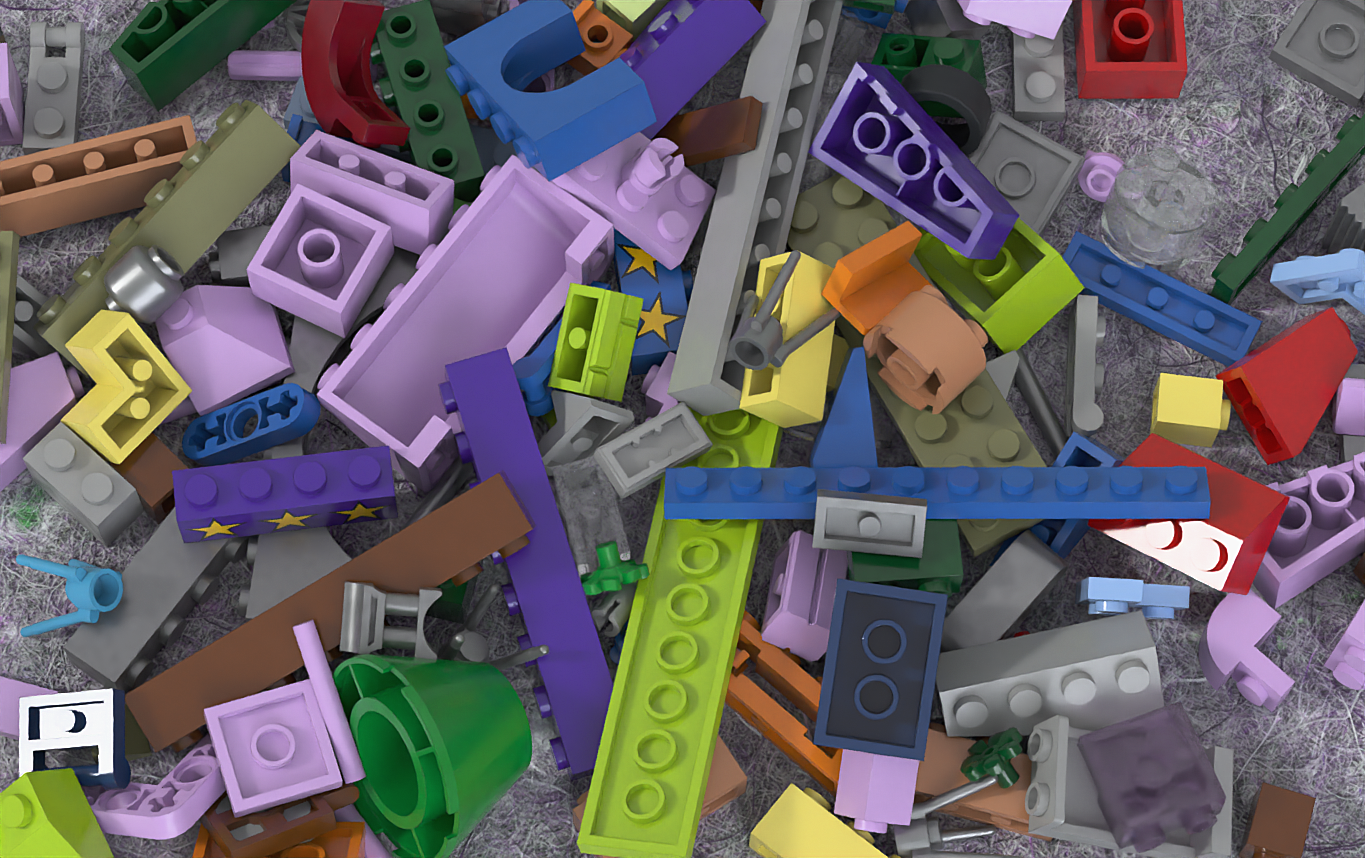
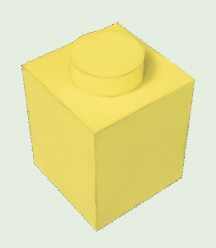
[1150,373,1231,448]

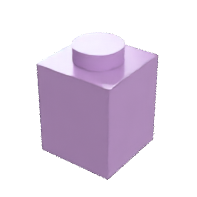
[834,749,919,833]

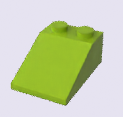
[914,217,1084,354]
[0,768,114,858]

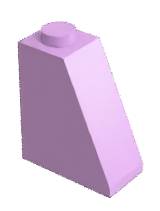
[0,352,86,492]

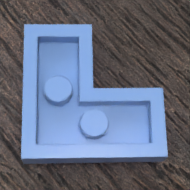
[1270,248,1365,315]
[1075,577,1190,619]

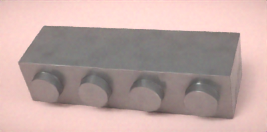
[63,507,250,694]

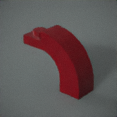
[301,0,410,148]

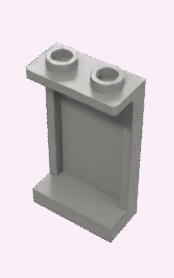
[1025,715,1234,858]

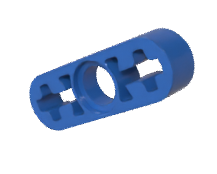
[182,383,321,467]

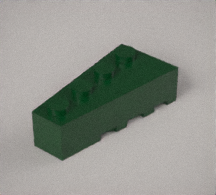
[109,0,297,112]

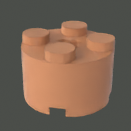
[863,285,988,414]

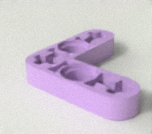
[81,733,226,840]

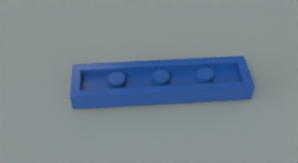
[1062,231,1263,367]

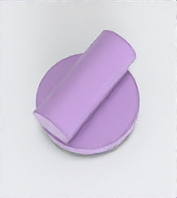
[1078,150,1135,202]

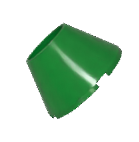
[332,654,532,858]

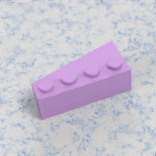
[1253,452,1365,610]

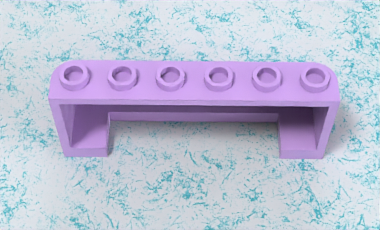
[317,154,615,493]

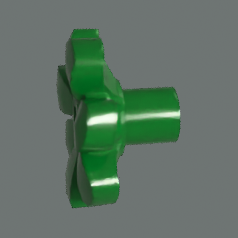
[580,541,650,595]

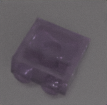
[1077,701,1226,853]

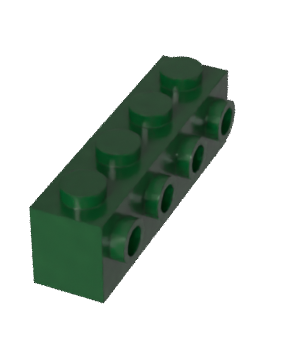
[370,0,485,203]

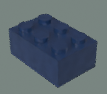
[813,578,948,761]

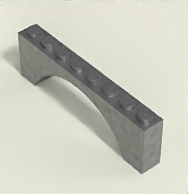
[239,245,421,645]

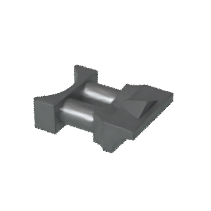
[340,581,442,660]

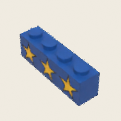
[613,228,693,376]

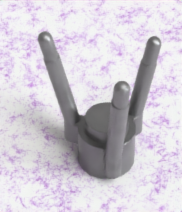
[728,250,841,370]
[437,584,549,671]
[893,774,1024,858]

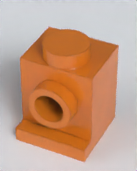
[566,0,634,76]

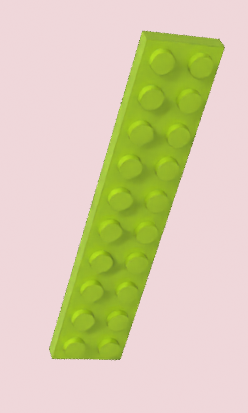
[577,402,784,858]

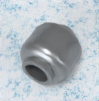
[104,245,184,324]

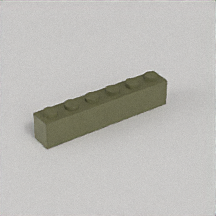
[33,99,301,378]

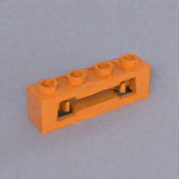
[725,610,843,798]

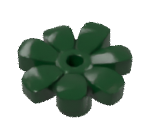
[960,727,1023,789]

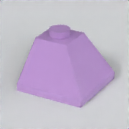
[155,285,295,416]

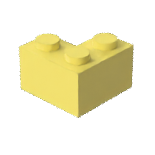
[60,309,192,464]

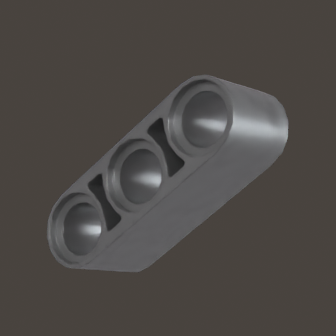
[940,530,1069,653]

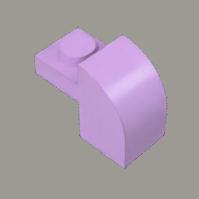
[1198,589,1295,712]

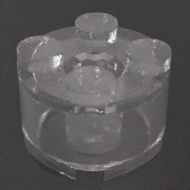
[1100,147,1218,271]

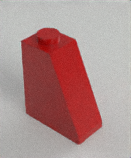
[1215,307,1358,465]

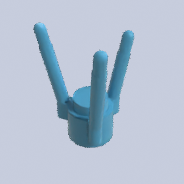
[16,554,123,637]

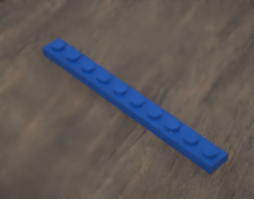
[664,466,1211,519]

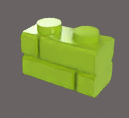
[548,283,644,402]

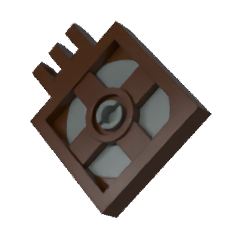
[199,763,360,858]

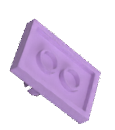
[552,132,716,270]

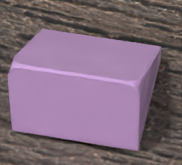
[1332,378,1365,436]

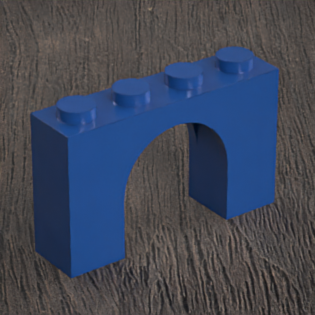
[444,0,657,182]

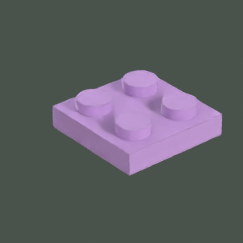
[204,679,343,818]

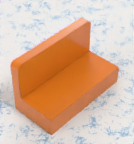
[822,221,934,335]

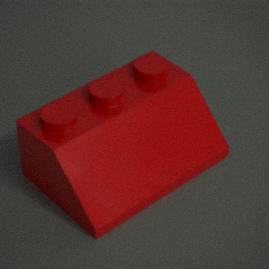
[1087,433,1290,595]

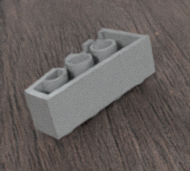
[935,610,1169,737]

